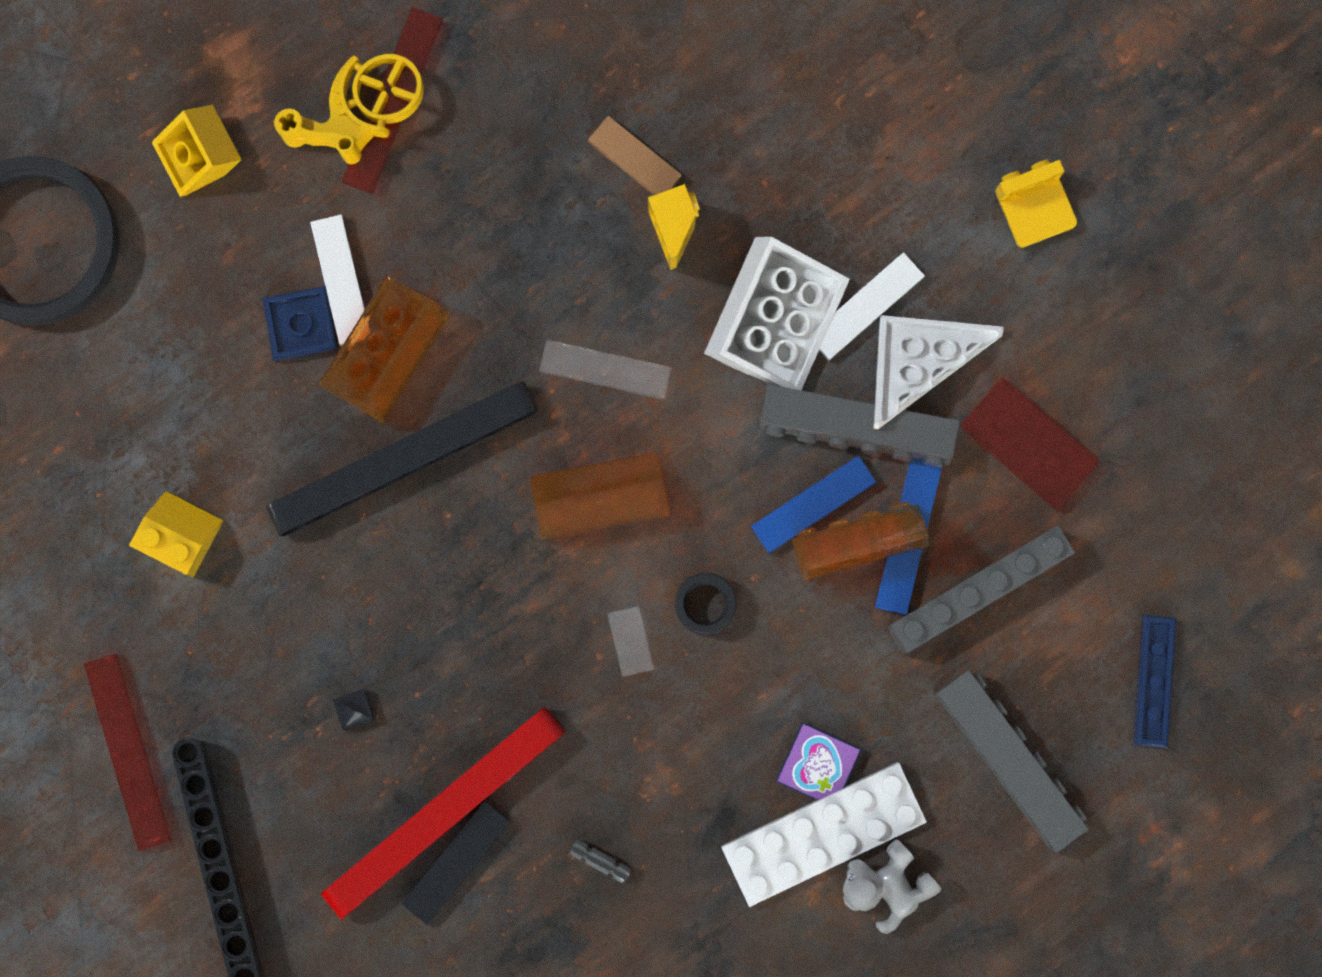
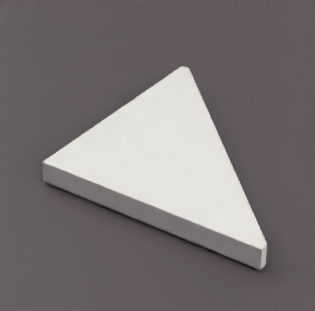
[873,315,1004,429]

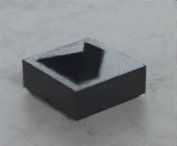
[333,689,375,731]

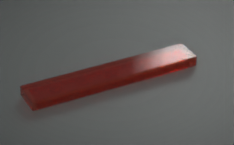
[342,7,442,195]
[84,654,172,852]

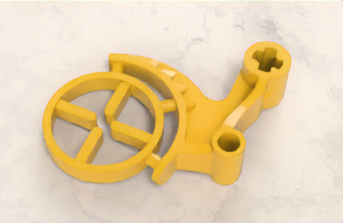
[274,54,424,165]

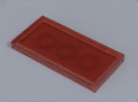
[959,377,1100,511]

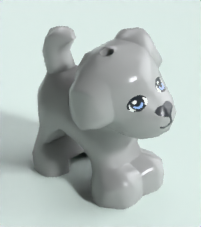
[843,840,941,934]

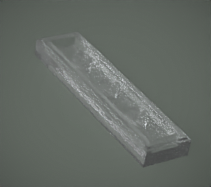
[539,340,672,400]

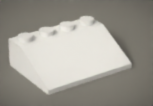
[704,237,850,390]

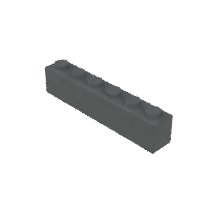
[759,384,959,468]
[887,525,1075,655]
[934,670,1088,853]

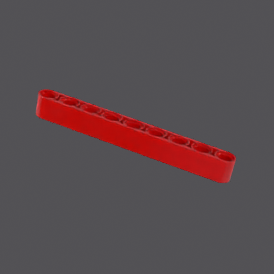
[320,706,566,920]

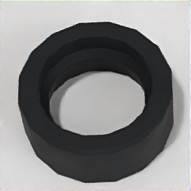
[675,573,737,635]

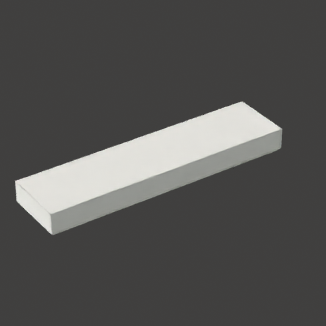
[310,215,372,346]
[808,252,925,361]

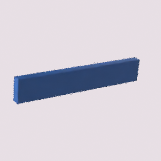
[874,457,942,616]

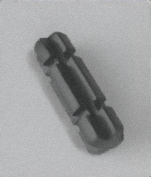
[570,839,631,883]

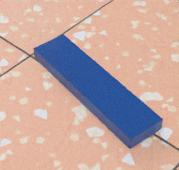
[751,456,876,554]

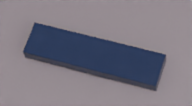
[1133,615,1176,748]

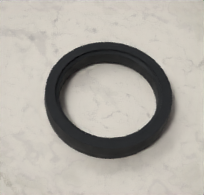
[0,156,119,326]

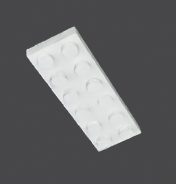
[721,762,927,907]

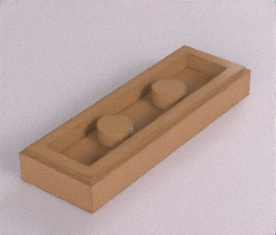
[588,116,682,195]

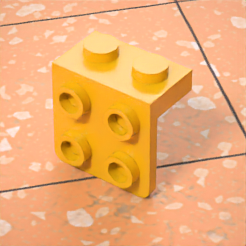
[995,159,1077,248]

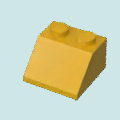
[152,105,241,197]
[648,184,700,270]
[129,491,223,578]

